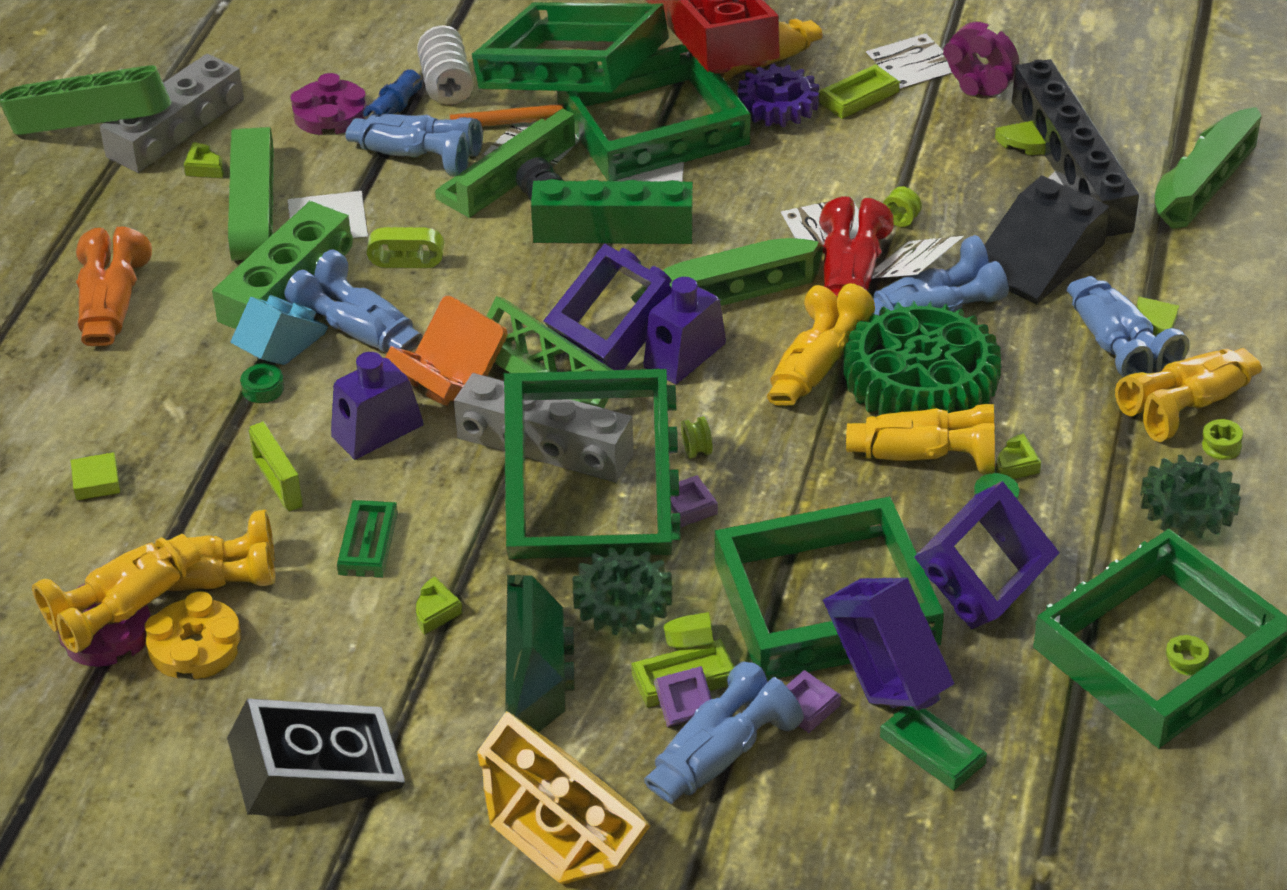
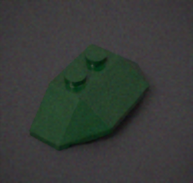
[505,574,575,733]

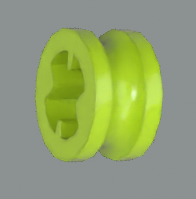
[882,186,922,227]
[681,416,713,459]
[1202,419,1243,460]
[1166,635,1210,676]

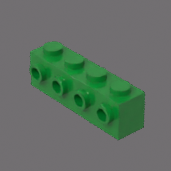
[531,179,693,244]

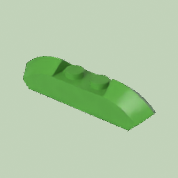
[1155,107,1262,229]
[631,238,823,306]

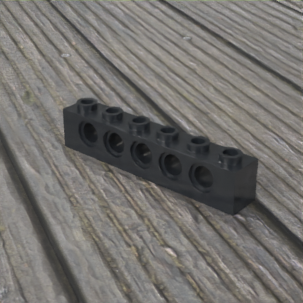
[1012,59,1140,237]

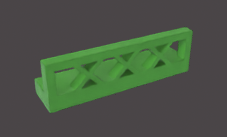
[435,108,575,218]
[487,296,612,408]

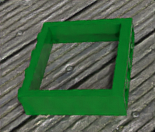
[472,2,669,92]
[557,44,750,181]
[504,369,681,559]
[715,496,944,681]
[1033,529,1287,749]

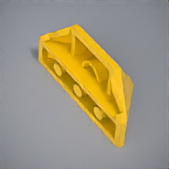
[477,711,650,885]

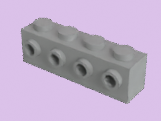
[100,54,244,173]
[454,373,634,483]

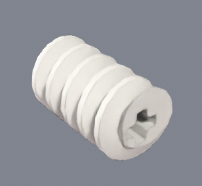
[417,25,473,105]

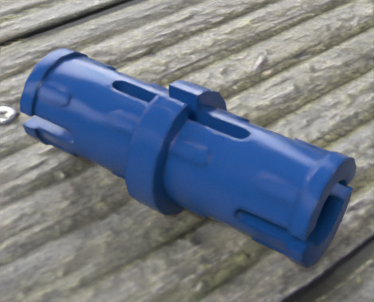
[363,69,423,120]

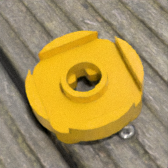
[145,591,241,679]

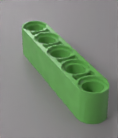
[0,65,172,135]
[228,127,274,261]

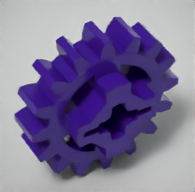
[738,64,819,127]

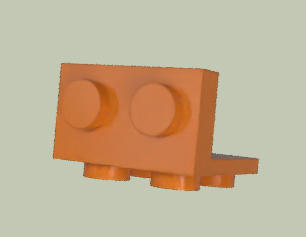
[385,296,508,406]

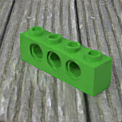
[212,201,353,329]

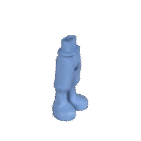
[346,114,483,177]
[873,235,1009,316]
[285,250,423,352]
[1067,276,1190,377]
[644,662,804,804]

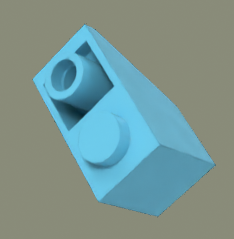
[230,295,328,365]

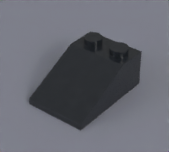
[984,175,1110,305]
[227,699,405,816]

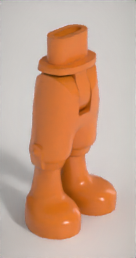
[76,226,152,346]

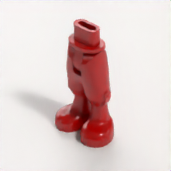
[819,196,894,297]

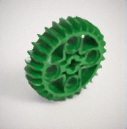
[844,301,1002,415]

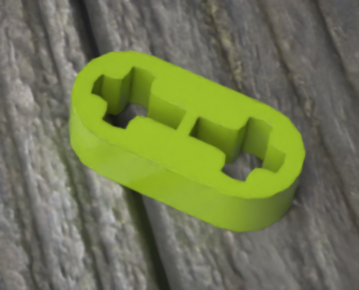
[366,227,444,268]

